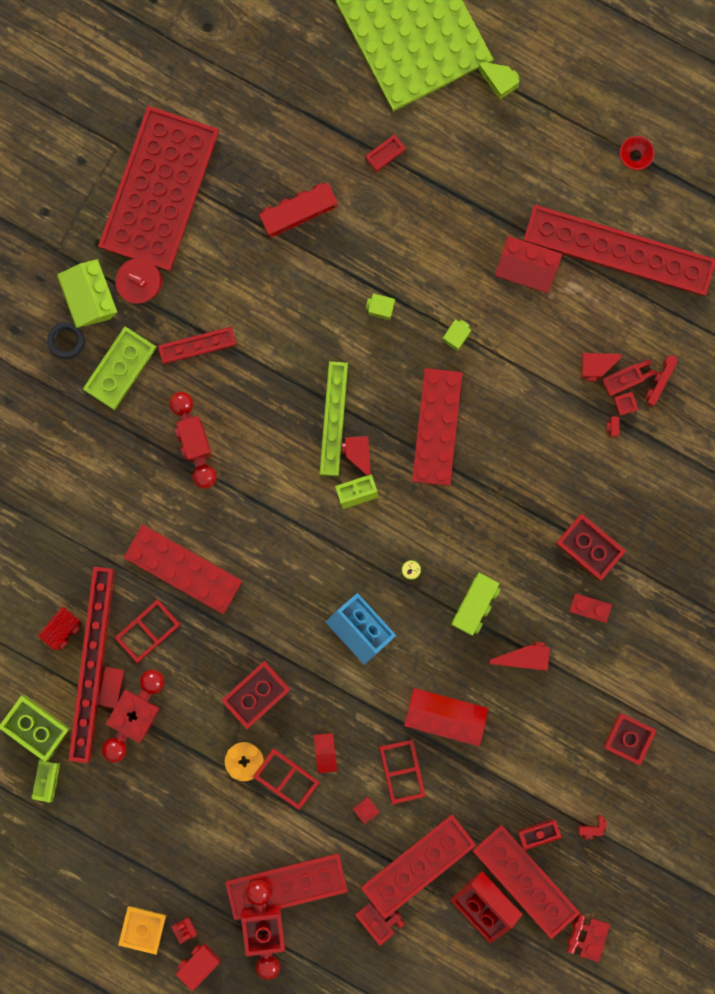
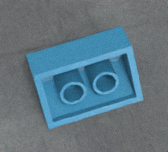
[326,593,396,665]

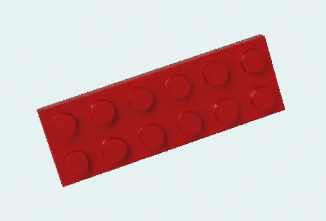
[412,368,463,486]
[123,524,243,614]
[360,814,476,919]
[472,825,580,940]
[225,853,348,920]

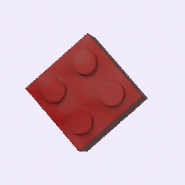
[602,713,657,765]

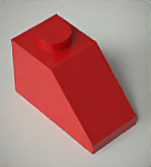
[581,353,621,382]
[342,436,371,476]
[313,733,337,773]

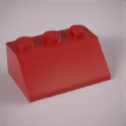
[494,236,562,294]
[450,871,522,943]

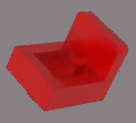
[577,815,607,839]

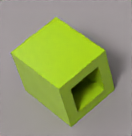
[366,294,395,321]
[442,319,471,352]

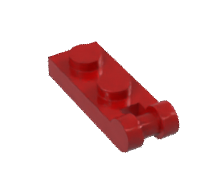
[645,355,677,408]

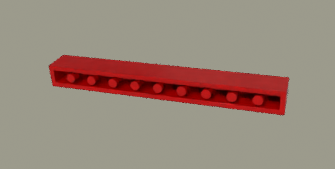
[69,567,116,763]

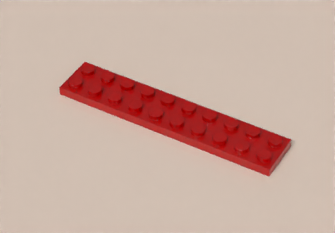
[523,204,715,297]

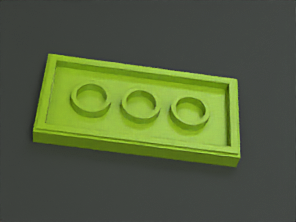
[83,327,157,410]

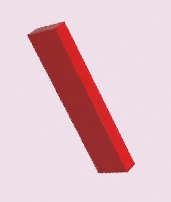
[158,326,237,365]

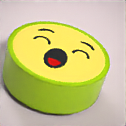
[402,560,421,580]

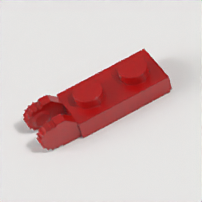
[601,359,657,397]

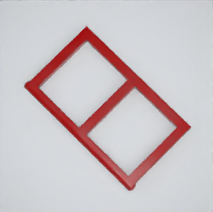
[115,599,181,664]
[379,740,426,805]
[253,748,320,810]

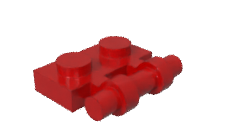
[355,902,405,946]
[567,914,610,962]

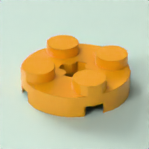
[225,742,264,781]

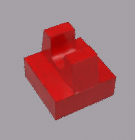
[171,917,198,944]

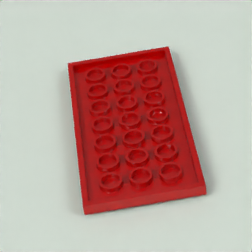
[98,106,219,272]

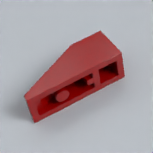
[488,642,550,671]

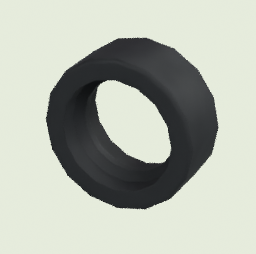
[47,322,85,359]

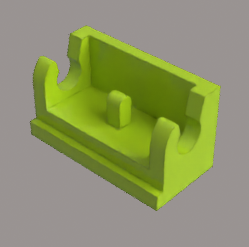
[335,474,379,509]
[32,759,60,803]

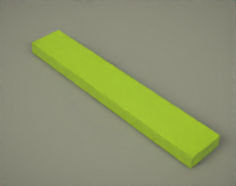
[320,361,348,477]

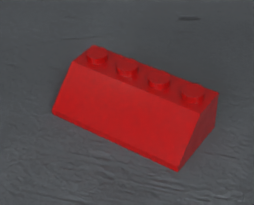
[404,688,488,747]

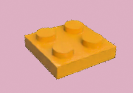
[118,906,166,955]

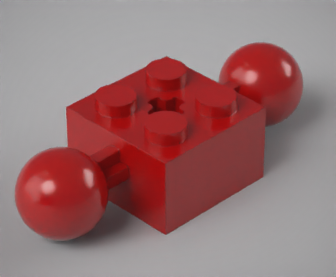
[169,392,217,489]
[102,669,165,763]
[241,880,285,980]

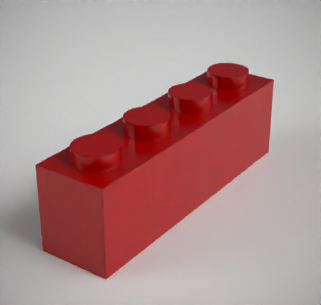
[259,183,338,239]

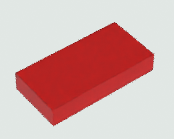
[365,134,406,172]
[98,667,125,708]

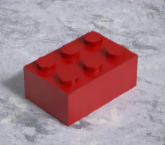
[555,513,626,581]
[221,661,291,729]

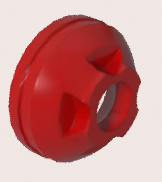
[620,136,654,171]

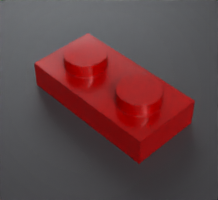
[569,593,612,623]

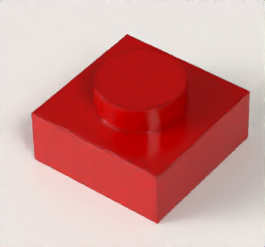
[613,392,638,416]
[606,417,619,438]
[353,797,380,824]

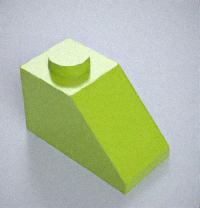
[478,62,520,100]

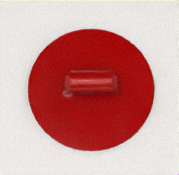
[116,258,160,304]

